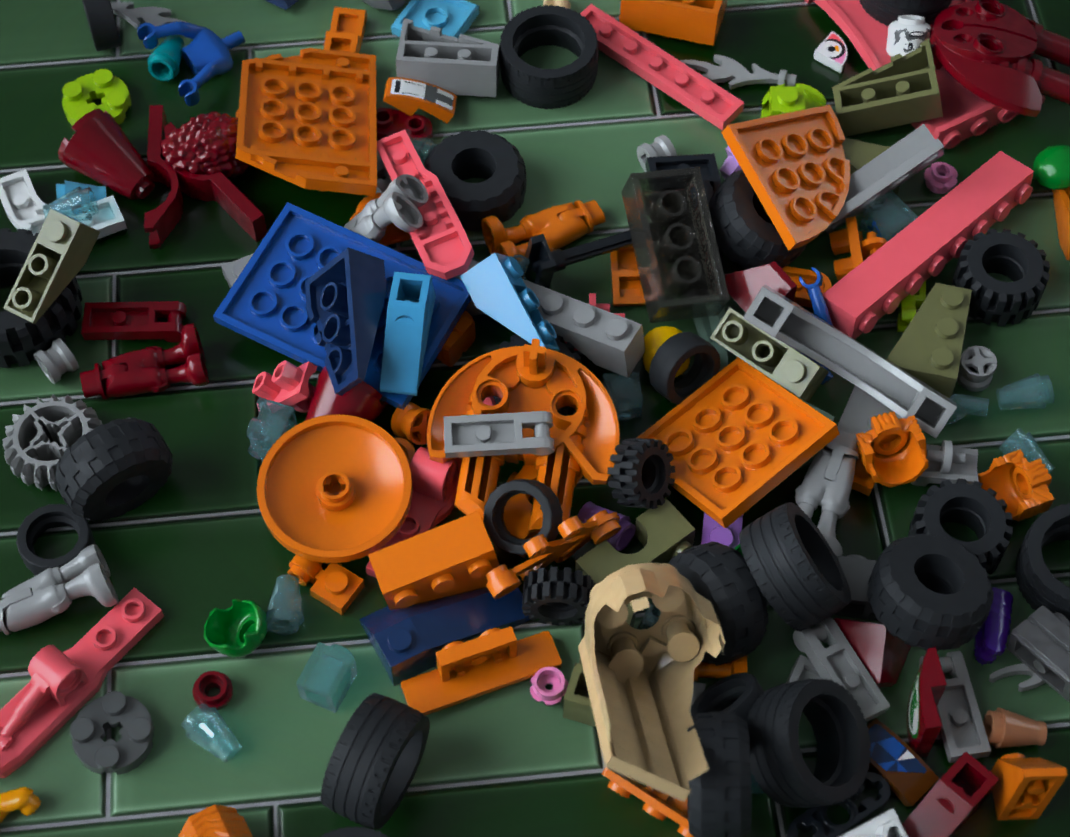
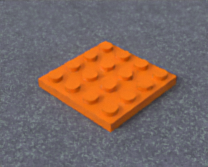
[637,357,839,529]

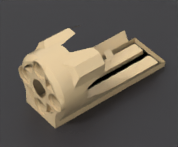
[578,563,725,802]

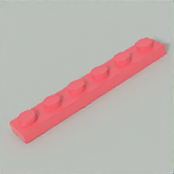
[580,4,744,131]

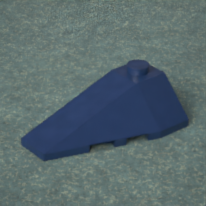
[305,247,387,396]
[360,587,531,686]

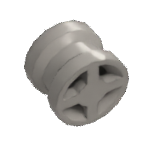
[637,135,677,173]
[34,338,79,384]
[957,346,997,392]

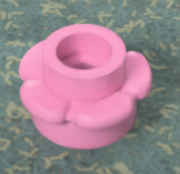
[924,162,958,194]
[530,667,569,705]

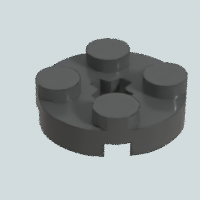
[70,691,154,775]

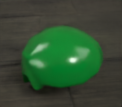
[1032,144,1070,190]
[204,598,268,658]

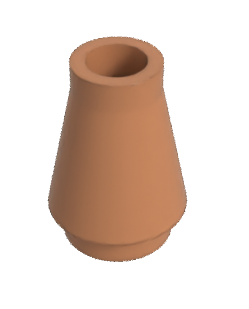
[983,707,1047,748]

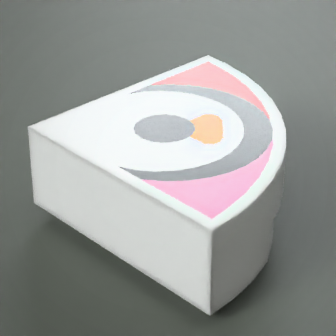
[813,31,847,73]

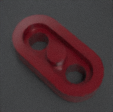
[376,108,433,149]

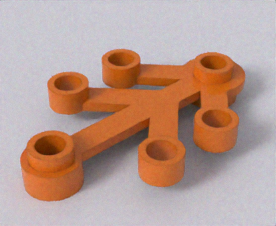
[485,510,622,599]

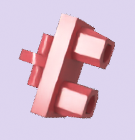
[252,360,317,416]

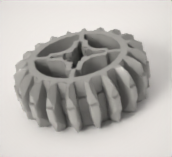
[2,394,102,492]

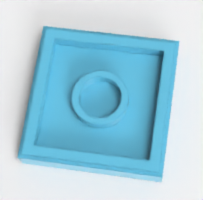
[391,0,479,38]

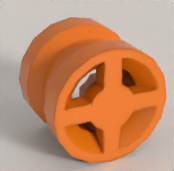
[391,402,431,445]

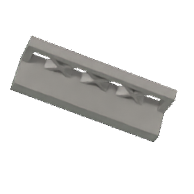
[825,124,944,235]

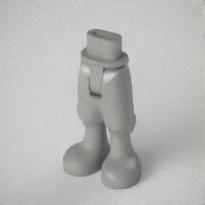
[344,174,429,242]
[795,429,859,559]
[0,544,119,635]

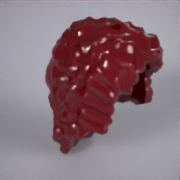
[160,111,251,179]

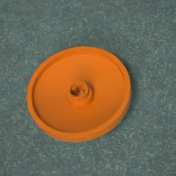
[257,414,413,563]

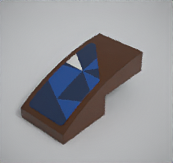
[866,718,939,807]

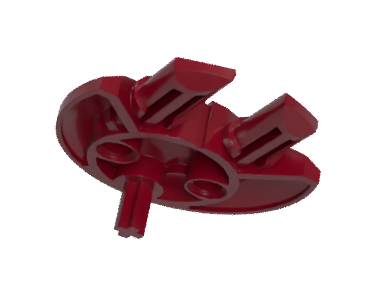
[930,0,1070,117]

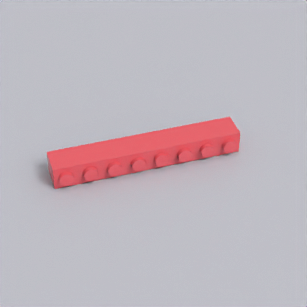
[823,151,1034,340]

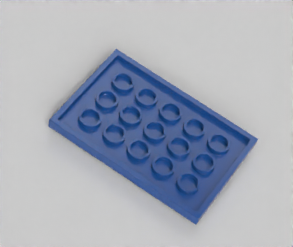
[213,202,471,410]

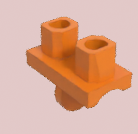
[829,216,888,281]

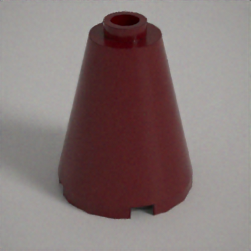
[58,109,155,200]
[305,366,387,422]

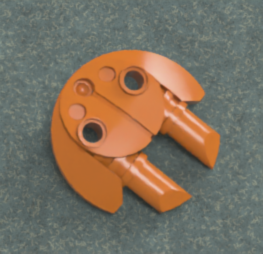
[427,338,620,533]

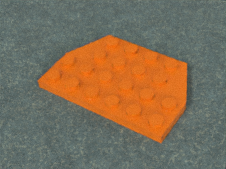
[235,48,377,196]

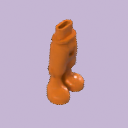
[482,200,606,266]

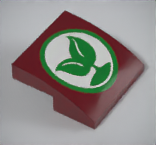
[907,647,947,757]

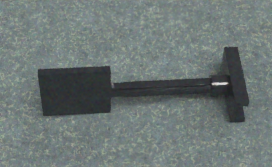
[522,179,714,289]

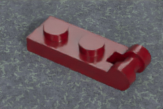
[81,301,187,343]

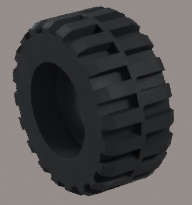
[0,228,83,368]

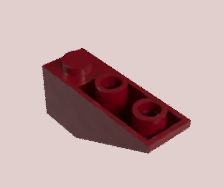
[902,751,999,837]

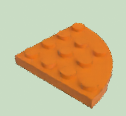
[721,105,850,251]

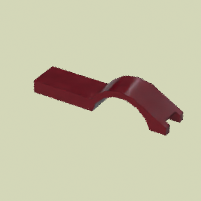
[144,105,184,249]
[164,122,267,242]

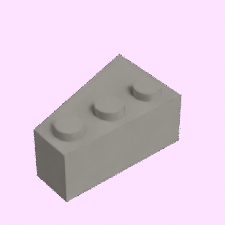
[396,18,499,97]

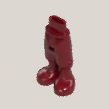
[80,323,209,399]

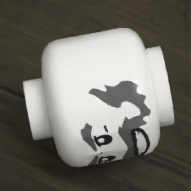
[886,15,932,57]

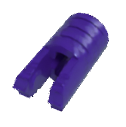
[974,588,1014,665]

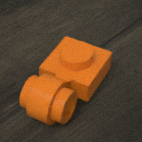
[287,555,365,615]

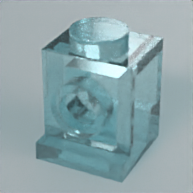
[247,397,297,460]

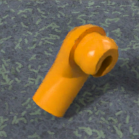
[0,786,41,823]

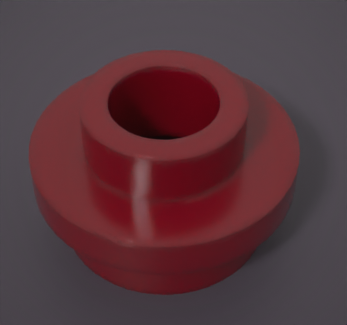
[192,671,233,711]

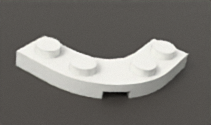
[0,169,127,239]

